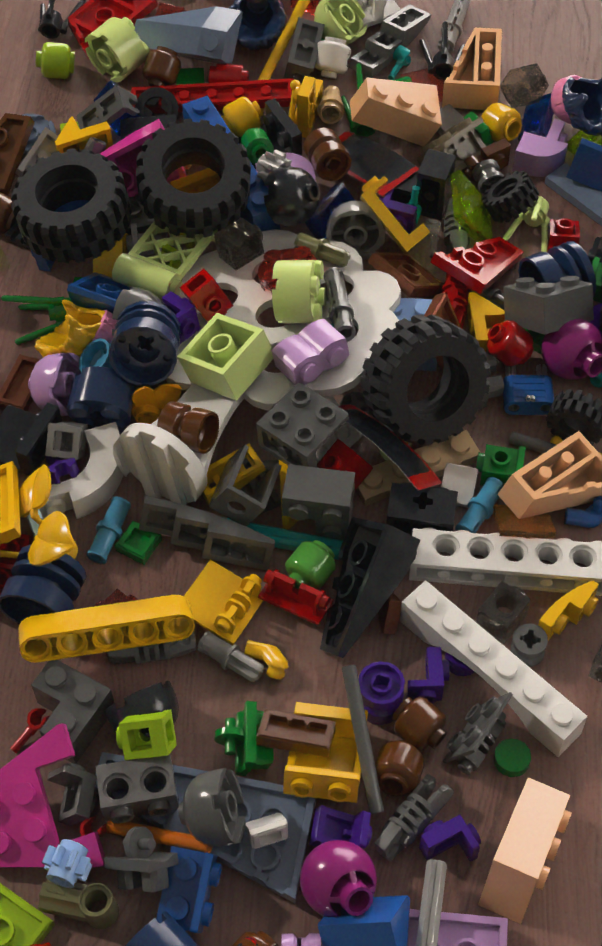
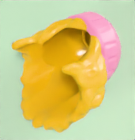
[34,299,117,358]

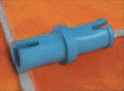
[455,477,503,533]
[87,496,131,564]

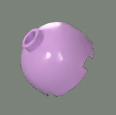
[28,353,81,416]

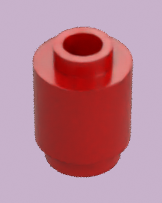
[209,63,249,83]

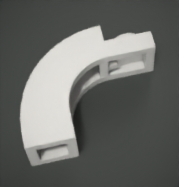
[39,422,123,519]

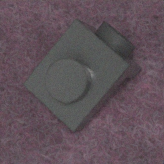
[47,763,97,826]

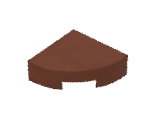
[379,593,402,635]

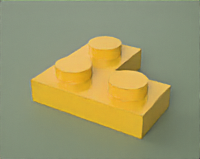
[293,76,323,138]

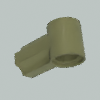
[38,879,119,929]

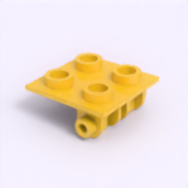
[184,559,264,645]

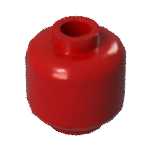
[487,320,534,367]

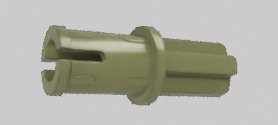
[294,232,351,267]

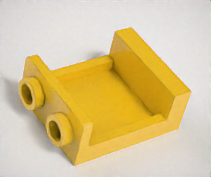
[360,176,430,253]
[283,702,368,803]

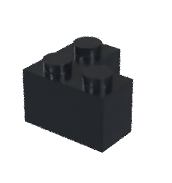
[393,149,456,221]

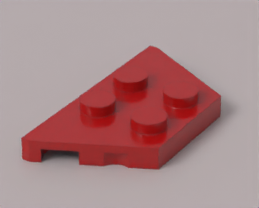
[67,0,158,60]

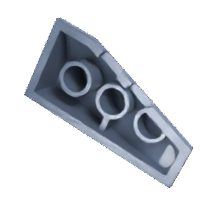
[134,6,243,64]

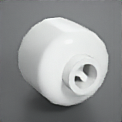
[315,37,351,79]

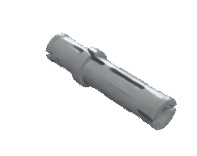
[438,0,471,53]

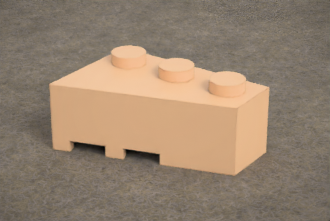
[442,27,502,110]
[350,78,442,147]
[497,431,602,519]
[478,778,572,924]

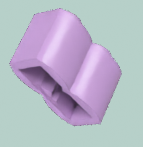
[271,319,350,385]

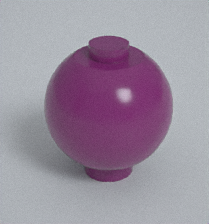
[541,319,602,380]
[300,840,377,917]

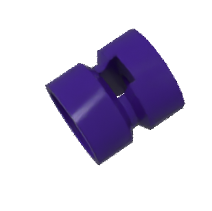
[359,661,405,725]

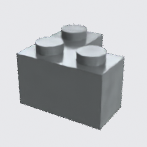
[503,276,594,334]
[282,464,355,540]
[31,660,115,764]

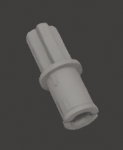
[197,631,264,682]

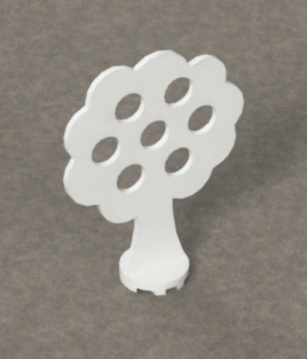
[113,229,401,505]

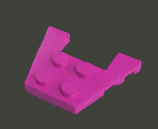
[0,723,105,867]

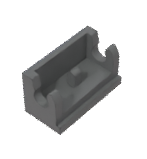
[283,17,325,81]
[76,85,140,129]

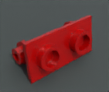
[258,569,334,626]

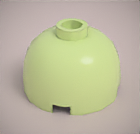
[314,0,367,45]

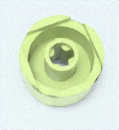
[85,17,150,83]
[272,260,326,324]

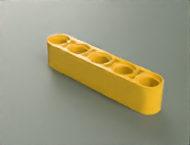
[18,595,195,663]

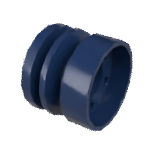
[518,241,597,298]
[109,301,181,386]
[0,545,87,624]

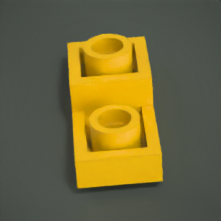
[538,581,599,641]

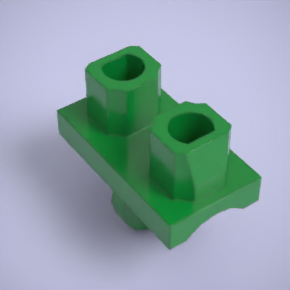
[214,701,274,776]

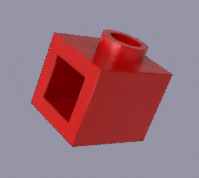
[179,269,234,323]
[317,439,373,490]

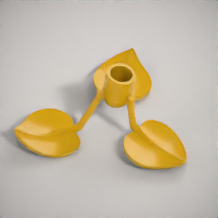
[0,464,78,566]

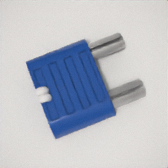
[503,364,554,415]

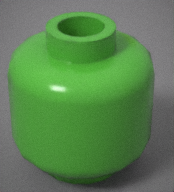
[285,540,336,590]

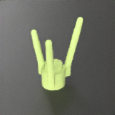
[503,196,550,252]

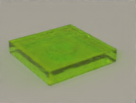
[451,170,493,242]

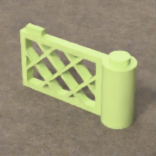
[112,222,224,300]

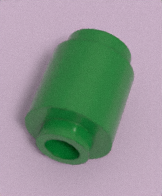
[241,128,274,165]

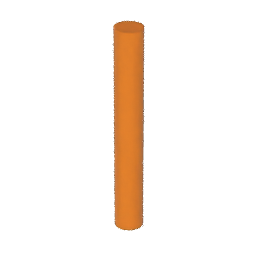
[106,821,213,853]

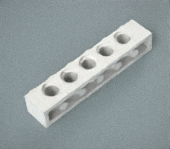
[409,527,602,596]

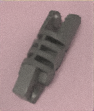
[444,198,470,254]
[106,631,196,664]
[374,774,454,861]

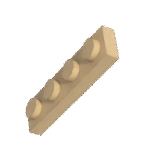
[356,430,481,506]

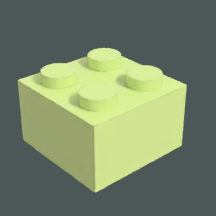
[177,313,274,401]

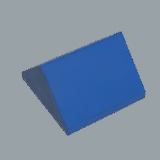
[566,138,602,191]
[67,272,130,313]
[318,895,410,946]

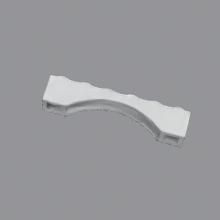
[400,580,587,757]

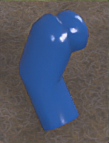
[564,496,602,528]

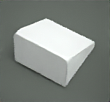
[441,463,478,508]
[245,813,288,849]

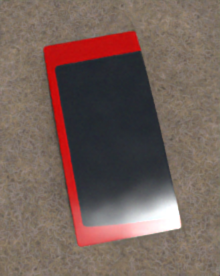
[338,132,419,196]
[338,404,442,490]

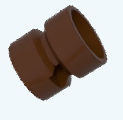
[303,127,351,181]
[157,401,219,454]

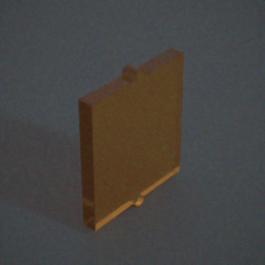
[493,504,556,539]

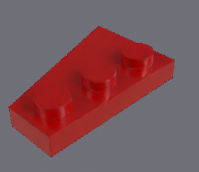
[430,237,524,294]

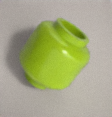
[36,42,75,79]

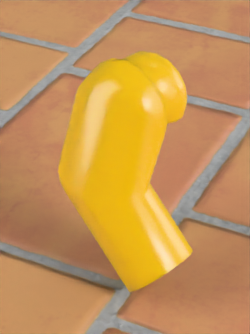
[244,640,288,680]

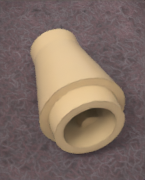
[317,86,345,124]

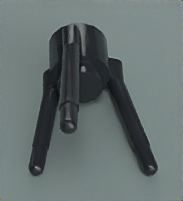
[38,0,86,39]
[419,21,465,80]

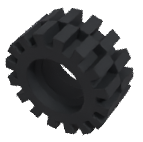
[482,171,539,223]
[546,389,602,446]

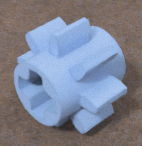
[42,839,93,888]

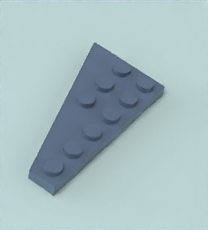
[94,752,316,903]

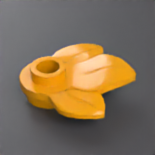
[132,384,182,424]

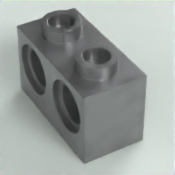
[95,754,179,823]

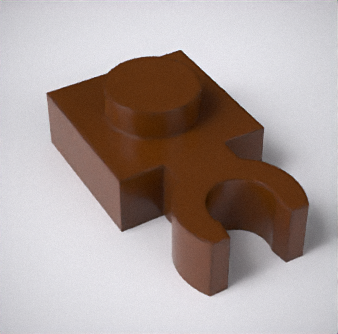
[463,138,511,180]

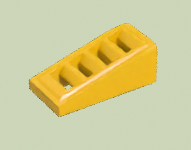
[202,443,266,509]

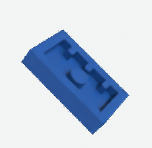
[156,846,222,934]

